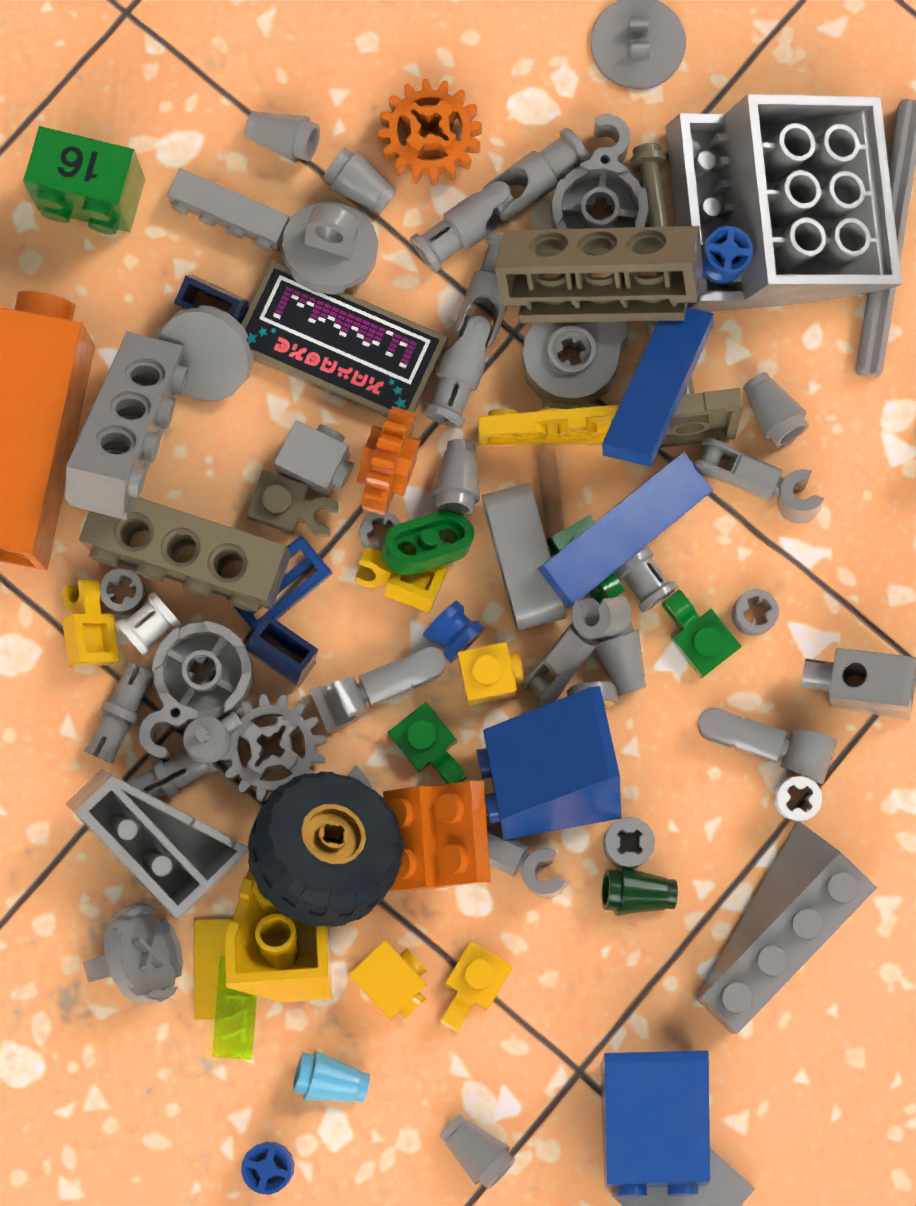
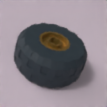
[247,771,404,927]

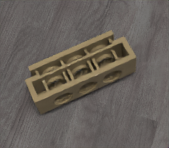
[495,226,704,323]
[79,497,291,613]

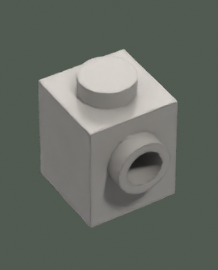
[274,420,354,498]

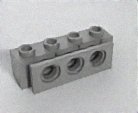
[65,331,189,520]

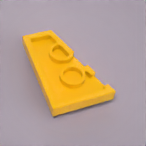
[478,405,620,446]

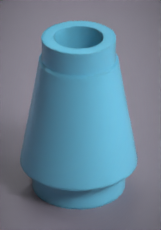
[292,1050,370,1103]

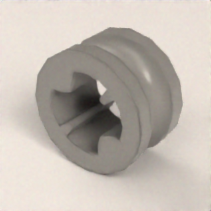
[359,511,401,551]
[100,568,146,615]
[732,589,779,636]

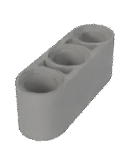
[481,483,566,631]

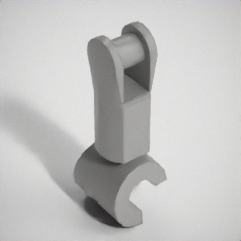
[693,437,825,524]
[521,596,632,707]
[310,647,446,733]
[698,708,837,785]
[487,826,568,898]

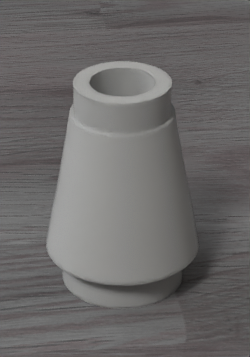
[245,111,320,163]
[322,147,396,214]
[743,372,809,447]
[432,439,480,515]
[594,621,647,695]
[440,1114,516,1190]

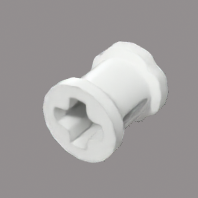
[115,592,182,657]
[774,776,822,821]

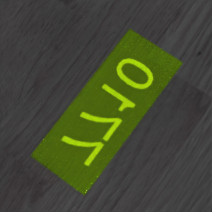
[212,956,257,1060]

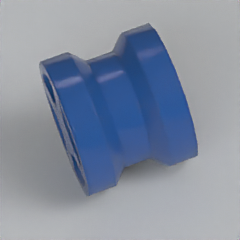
[701,226,753,284]
[423,600,485,663]
[241,1141,295,1195]

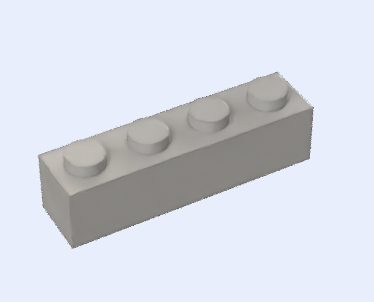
[167,168,290,251]

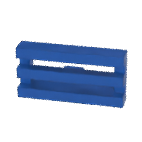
[226,535,333,631]

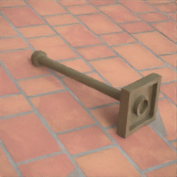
[630,143,743,448]

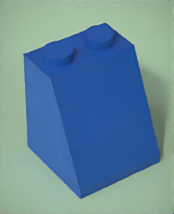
[476,686,621,840]
[600,1051,710,1197]

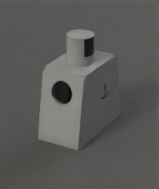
[801,648,916,721]

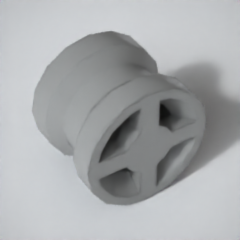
[603,817,655,869]

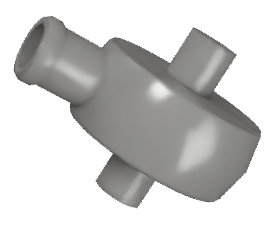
[183,711,243,764]

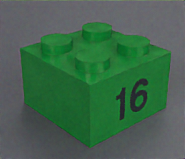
[23,126,145,235]

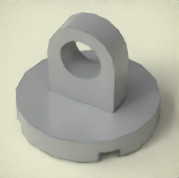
[281,201,378,295]
[83,903,183,1005]

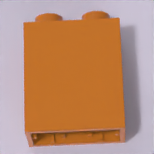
[0,291,95,571]

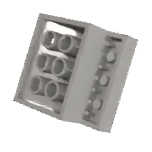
[665,94,902,311]

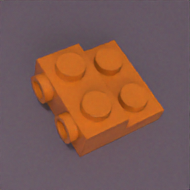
[383,781,491,891]

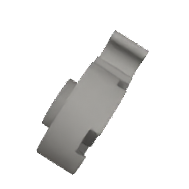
[551,114,649,229]
[522,321,658,405]
[139,621,254,761]

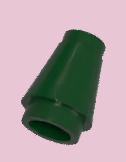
[601,866,678,916]

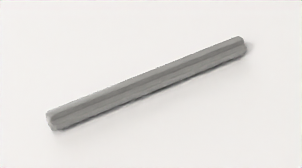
[855,99,916,378]

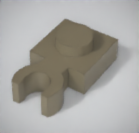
[246,470,339,537]

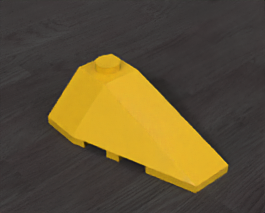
[225,868,333,1003]

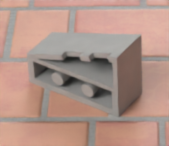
[65,769,249,920]

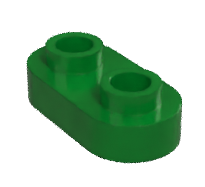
[381,510,474,575]

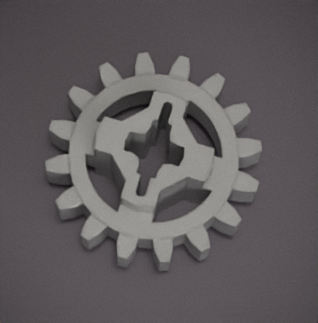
[220,694,326,802]

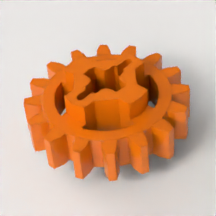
[378,79,482,186]
[356,406,421,515]

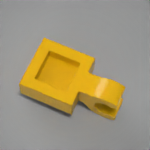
[354,547,448,613]
[62,580,120,667]
[440,941,514,1033]

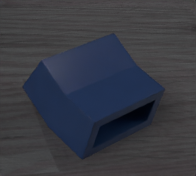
[174,274,249,324]
[247,615,319,688]

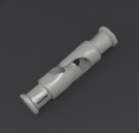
[410,128,590,273]
[422,233,508,428]

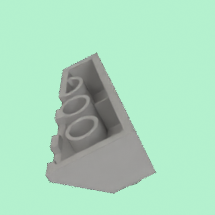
[696,821,878,1034]

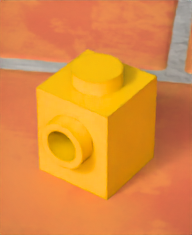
[458,642,524,707]
[348,940,427,1020]

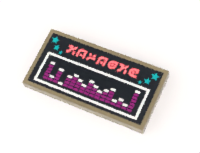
[241,261,448,418]

